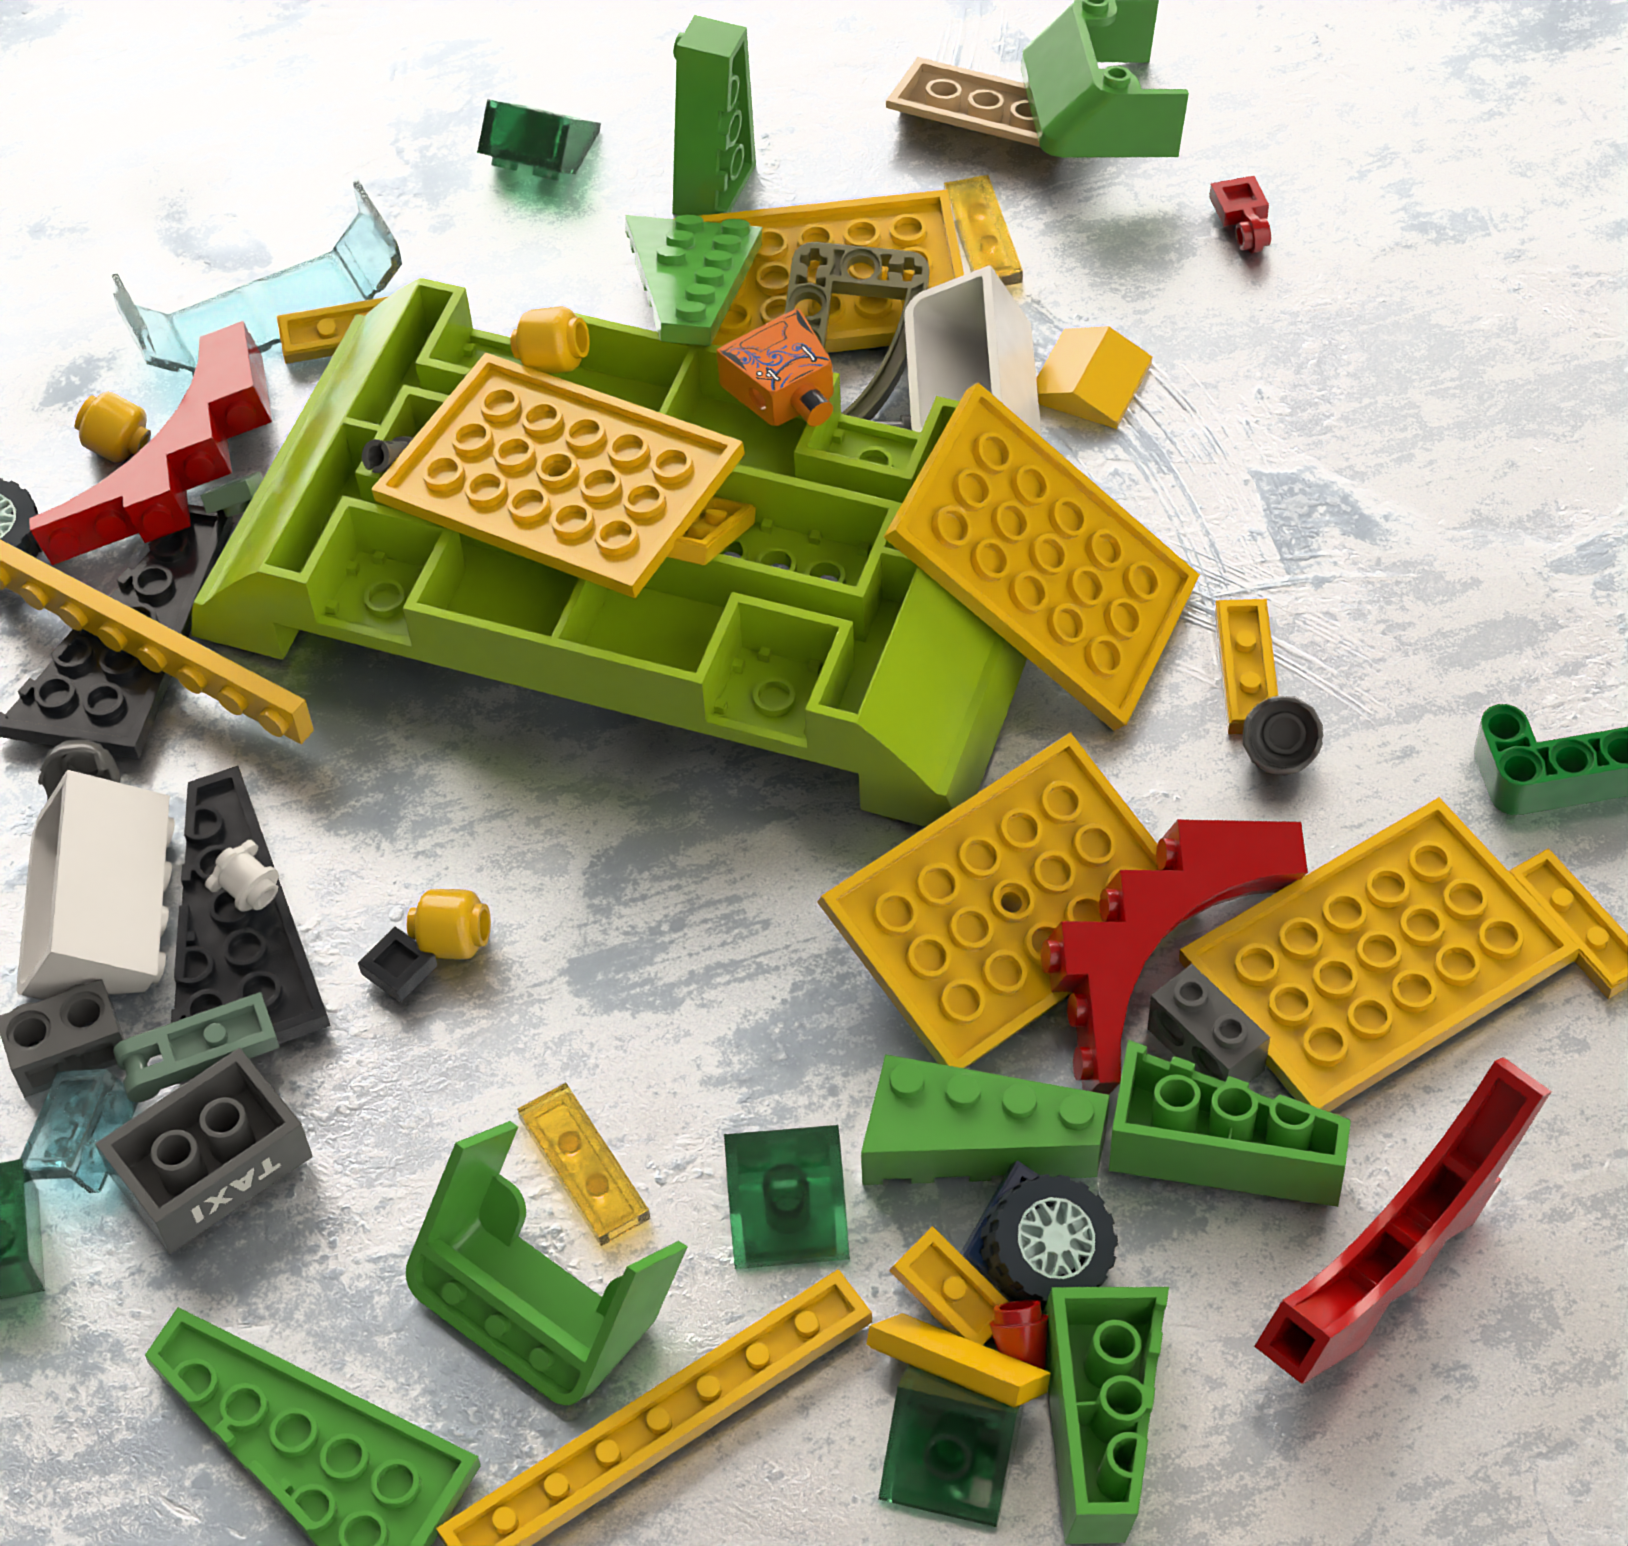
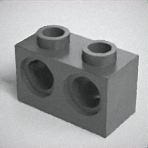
[1147,964,1270,1083]
[0,979,125,1098]

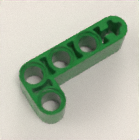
[1474,704,1628,815]

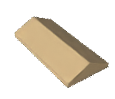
[886,57,1040,147]

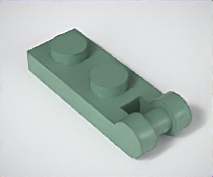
[113,992,280,1102]

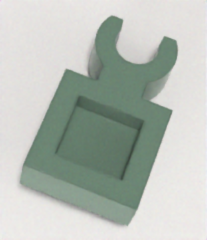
[200,471,263,517]

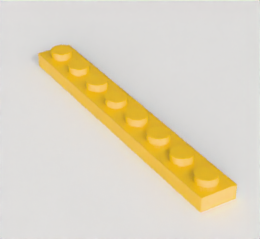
[0,540,314,745]
[436,1269,872,1546]

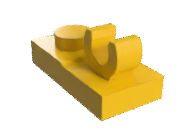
[889,1226,1009,1345]

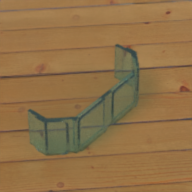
[111,180,403,376]

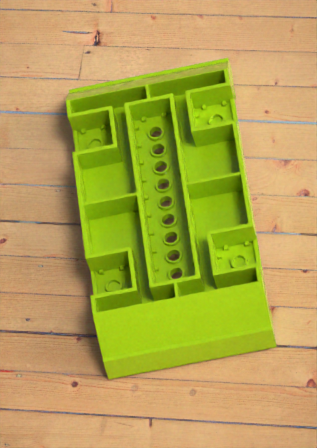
[192,278,1027,827]

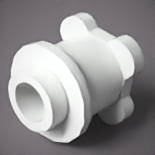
[205,840,279,912]

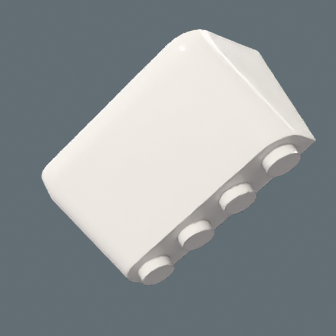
[904,265,1042,437]
[17,770,175,999]

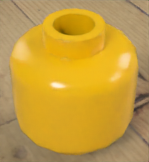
[510,306,590,374]
[74,391,151,463]
[406,889,491,960]

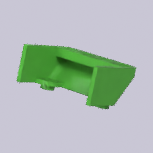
[1020,0,1189,158]
[405,1121,688,1405]

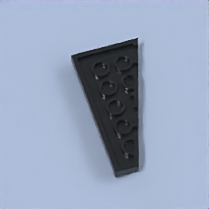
[0,504,234,759]
[171,766,331,1044]

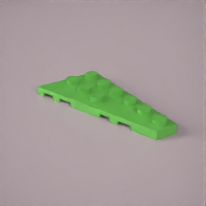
[625,215,762,346]
[145,1307,481,1546]

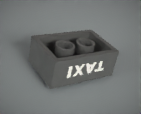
[95,1047,313,1255]

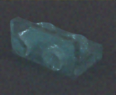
[15,1069,139,1193]

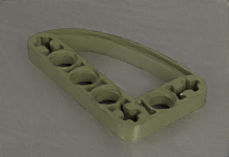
[785,242,930,421]

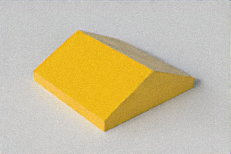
[1036,326,1153,429]

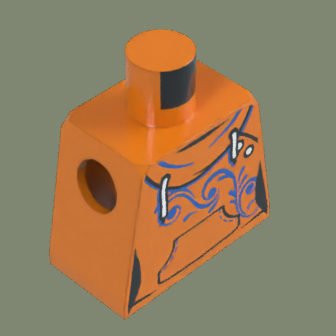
[716,308,834,427]

